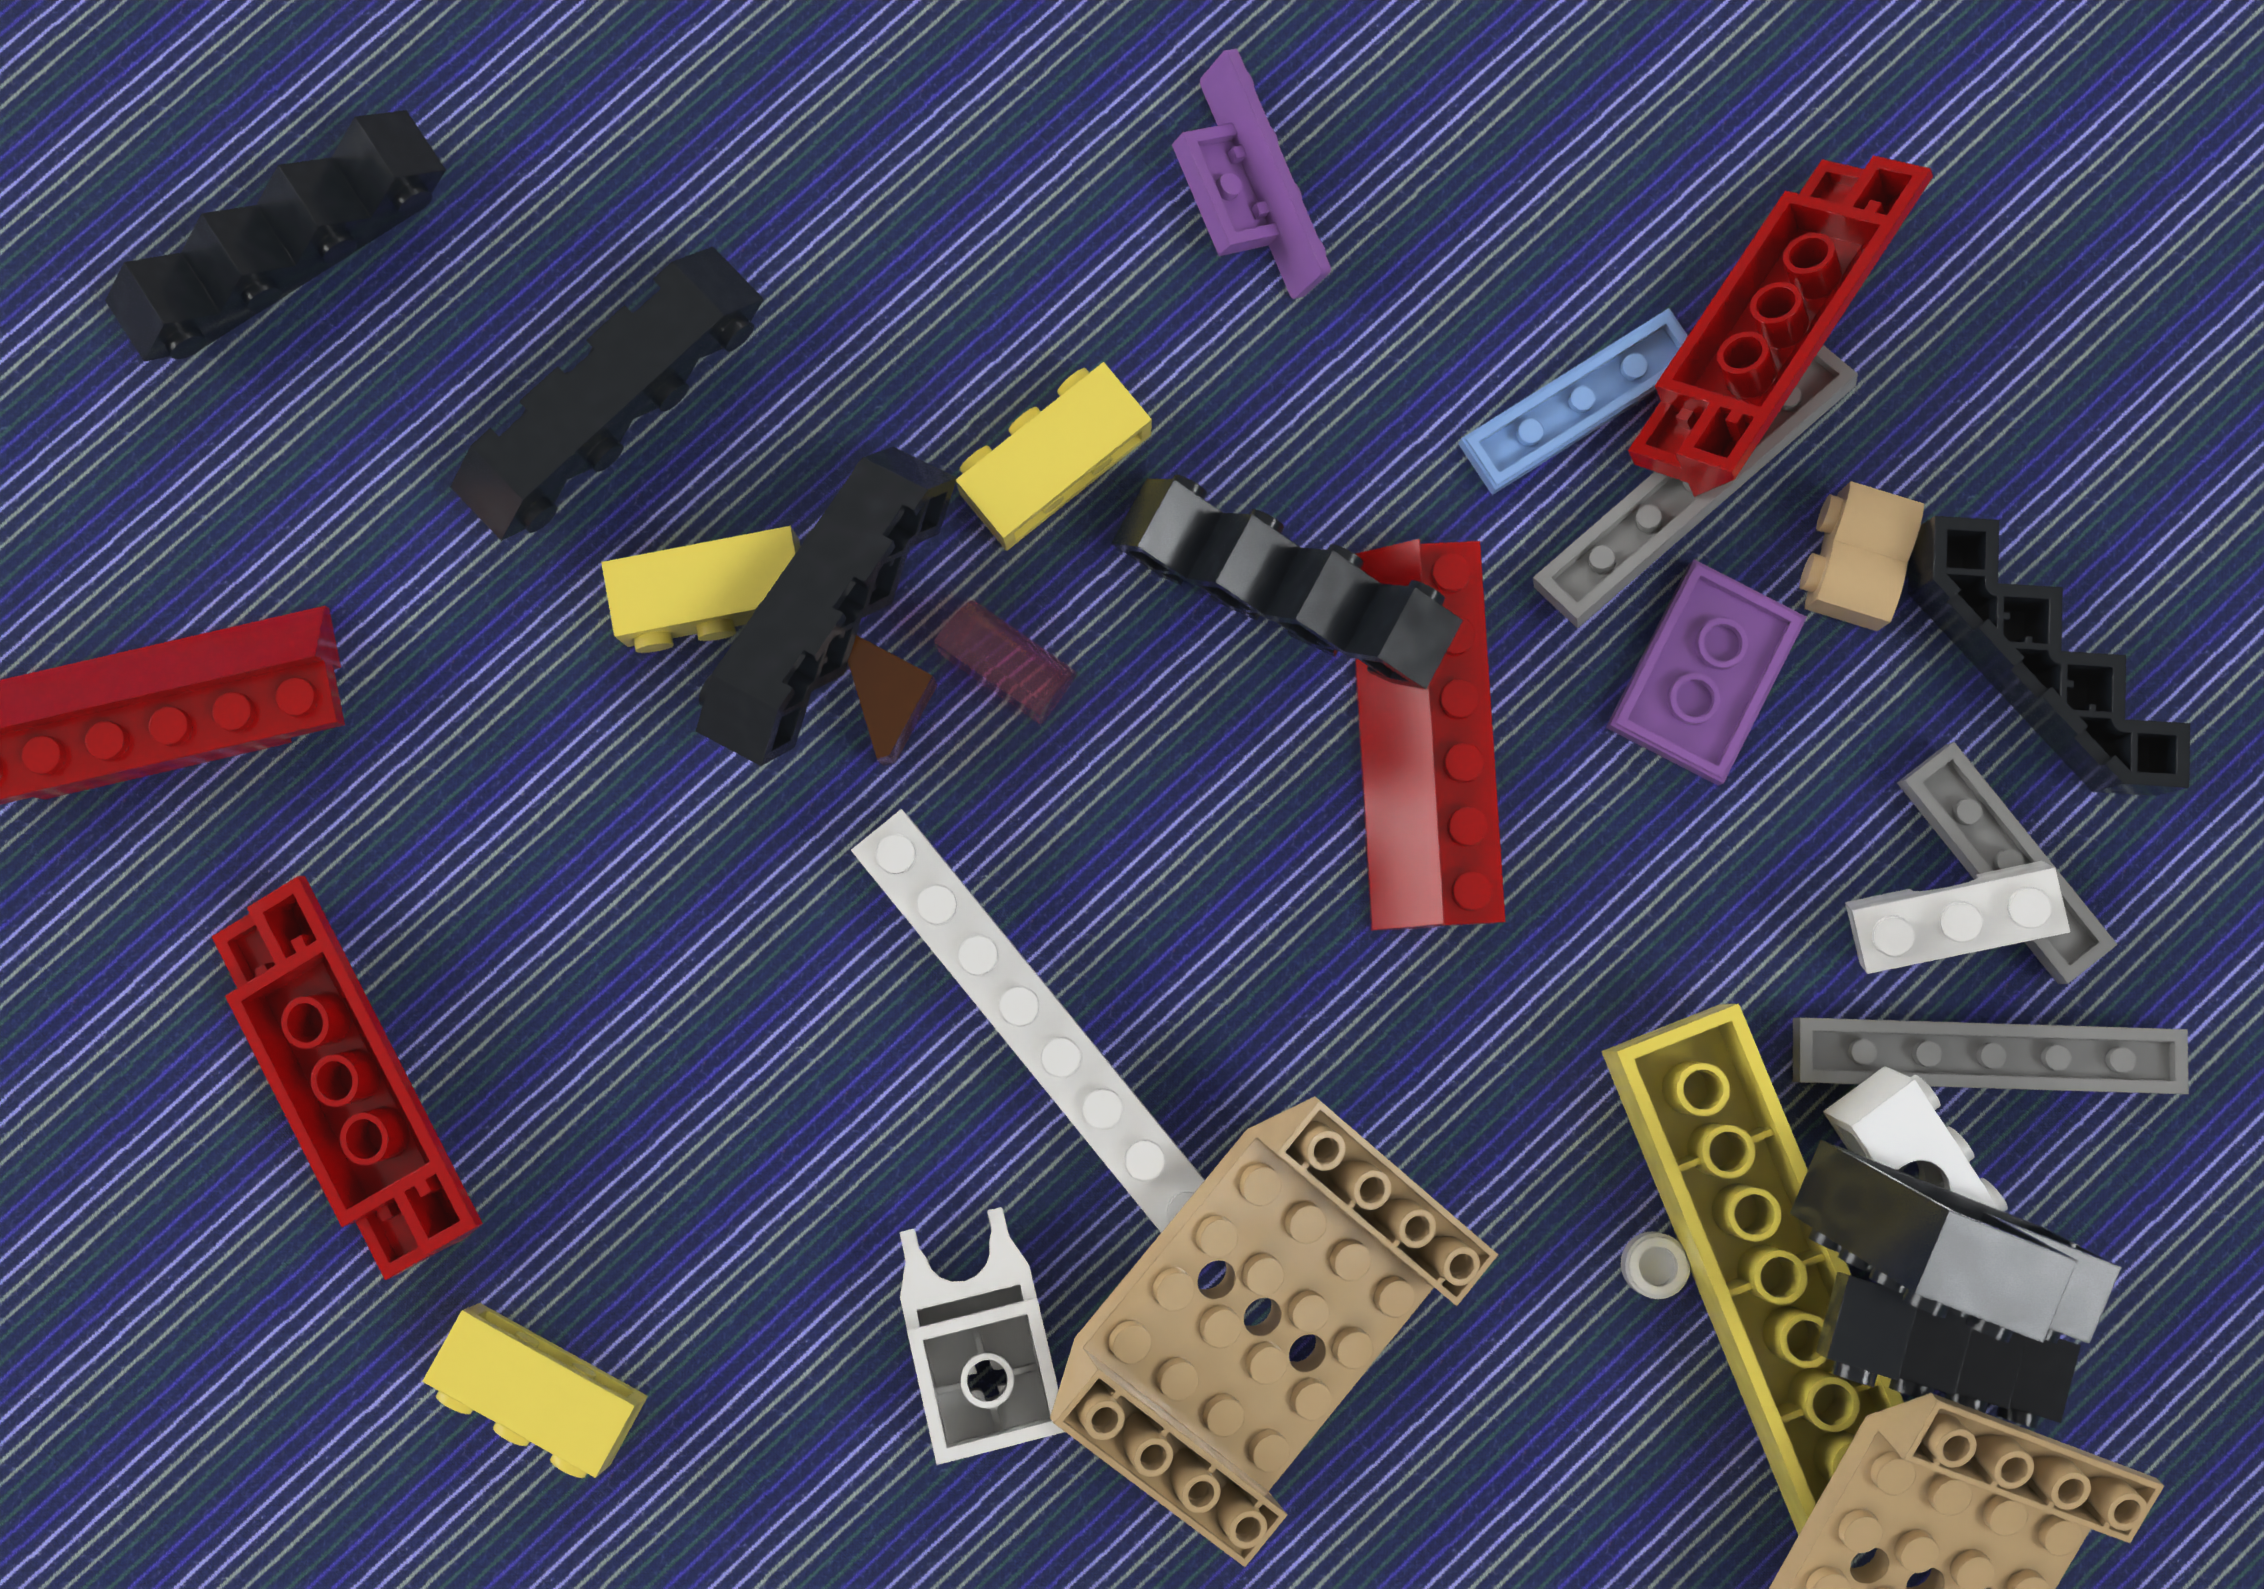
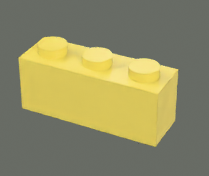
[956,362,1152,551]
[601,526,801,653]
[422,1303,648,1478]

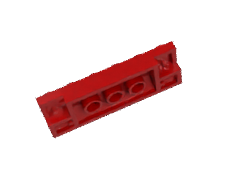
[1628,155,1933,497]
[1355,539,1506,931]
[0,606,345,805]
[211,876,483,1280]

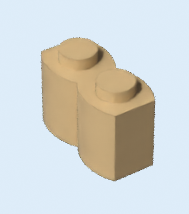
[1799,481,1924,631]

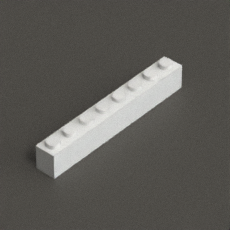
[851,809,1205,1233]

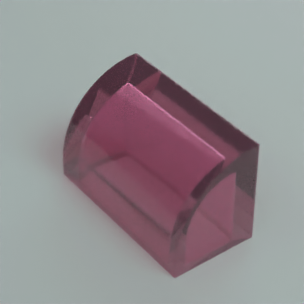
[934,600,1078,725]

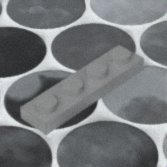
[1897,742,2118,984]

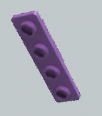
[1172,49,1331,299]

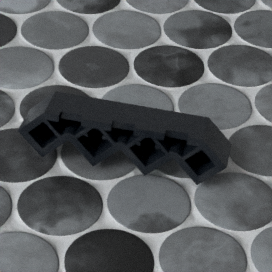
[105,110,446,362]
[450,246,764,541]
[696,447,957,766]
[1111,475,1463,689]
[1908,516,2190,796]
[1816,1272,2081,1428]

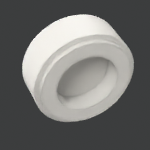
[1621,1231,1690,1299]

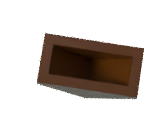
[848,635,938,766]

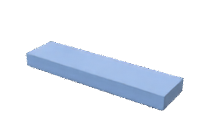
[1458,308,1688,495]

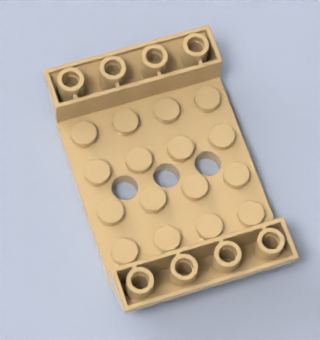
[1050,1096,1498,1567]
[1769,1393,2164,1589]

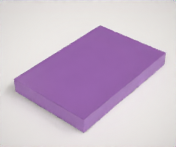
[1606,559,1807,786]

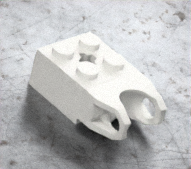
[900,1207,1065,1465]

